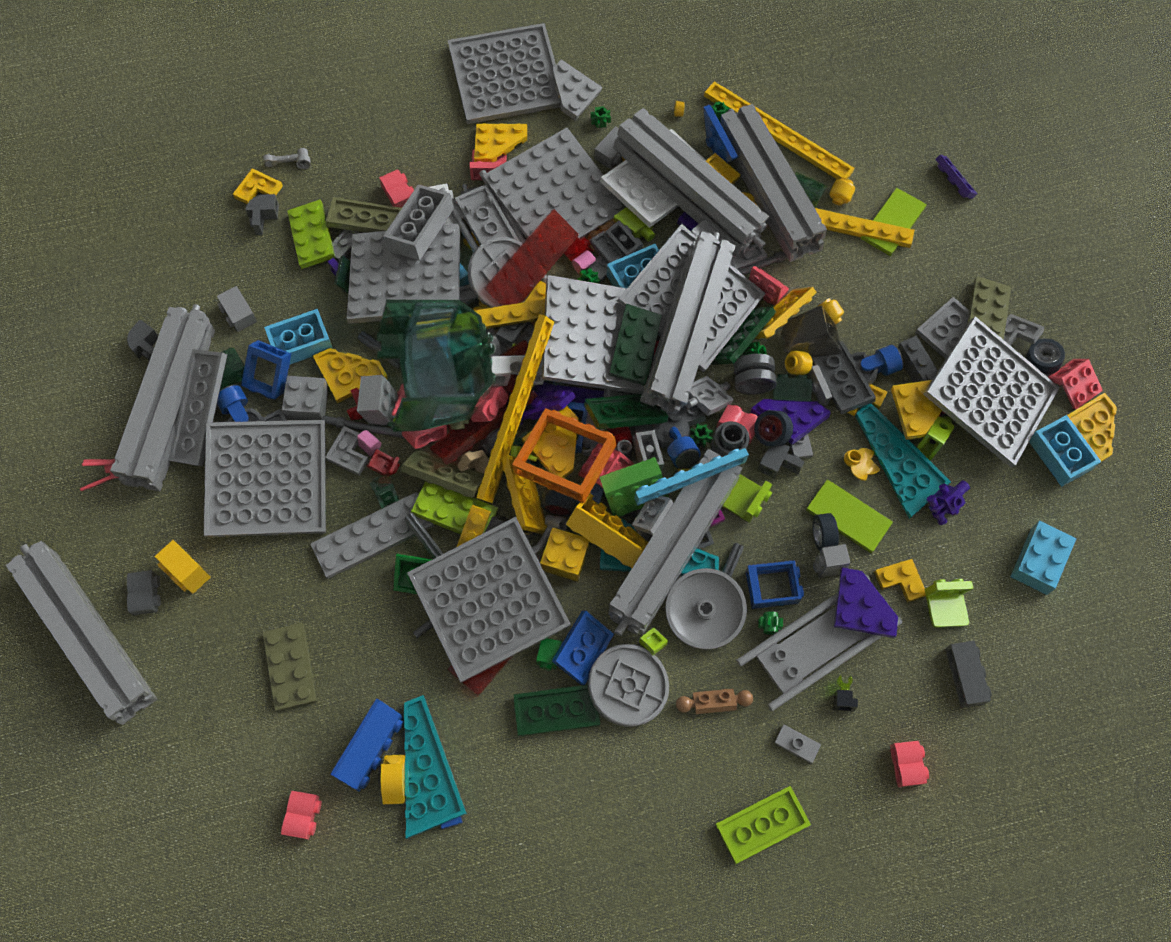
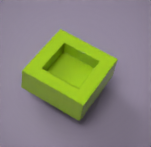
[639,628,668,656]

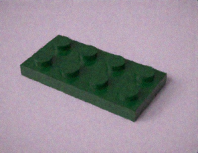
[608,304,662,386]
[711,307,776,365]
[584,394,669,430]
[513,685,600,737]

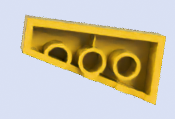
[566,493,649,568]

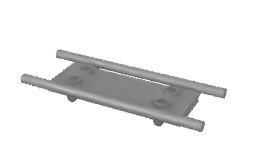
[439,170,547,283]
[736,574,902,711]

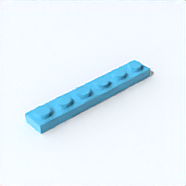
[634,448,749,505]

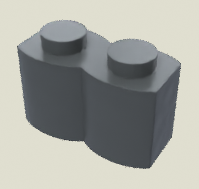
[127,570,161,615]

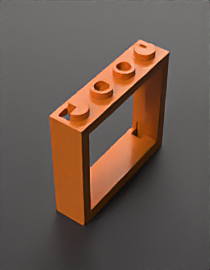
[512,408,616,503]

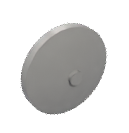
[666,568,747,650]

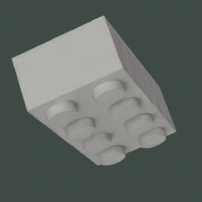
[383,184,454,260]

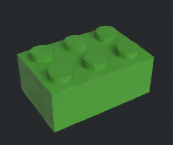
[599,457,669,516]

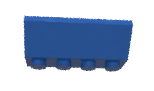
[331,698,404,792]

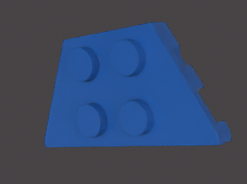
[703,105,738,164]

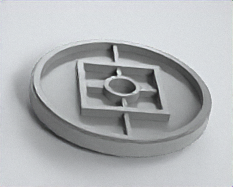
[468,237,539,308]
[588,644,669,727]

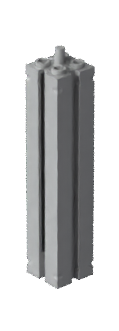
[720,104,827,262]
[613,108,769,257]
[640,231,736,415]
[110,304,215,492]
[608,449,742,636]
[6,541,158,725]

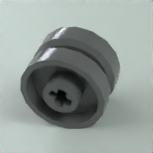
[733,354,777,395]

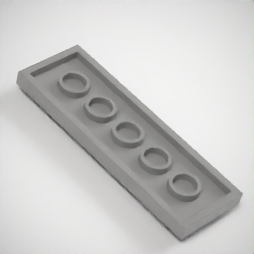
[168,349,227,467]
[310,492,434,579]

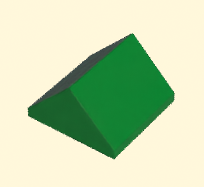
[393,554,433,594]

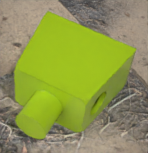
[613,207,655,242]
[916,416,954,461]

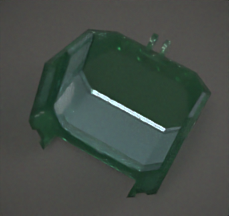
[377,299,496,432]

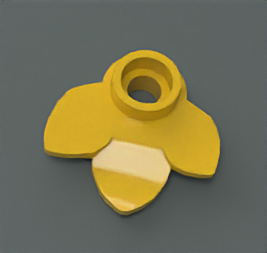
[844,448,880,481]

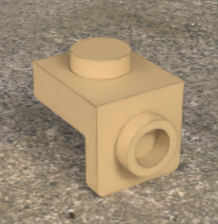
[457,450,489,473]

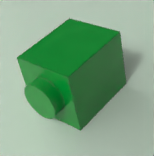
[536,638,562,671]

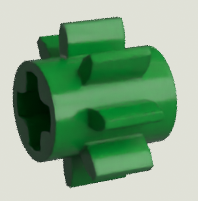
[711,102,729,123]
[590,106,611,128]
[577,268,601,283]
[743,341,767,356]
[690,423,713,448]
[758,612,783,635]

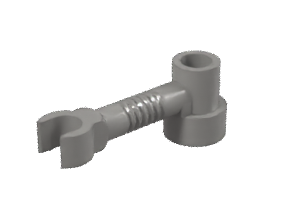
[263,148,311,169]
[582,440,632,459]
[532,515,568,561]

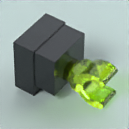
[833,675,858,712]

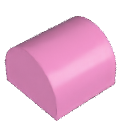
[572,250,596,274]
[357,430,382,456]

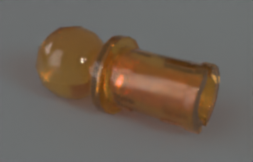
[587,218,616,241]

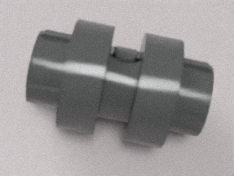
[711,421,749,457]

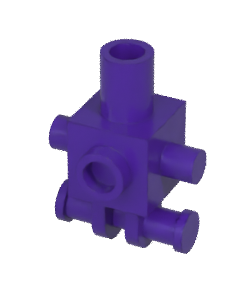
[926,480,970,525]

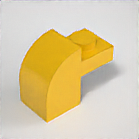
[381,755,405,805]

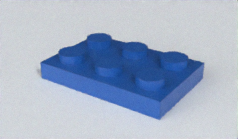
[552,611,614,685]

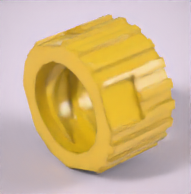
[674,101,685,117]

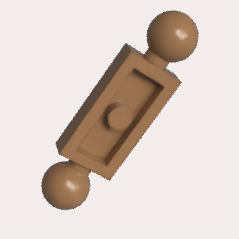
[676,689,753,714]

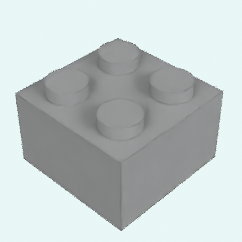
[357,375,398,426]
[282,376,329,420]

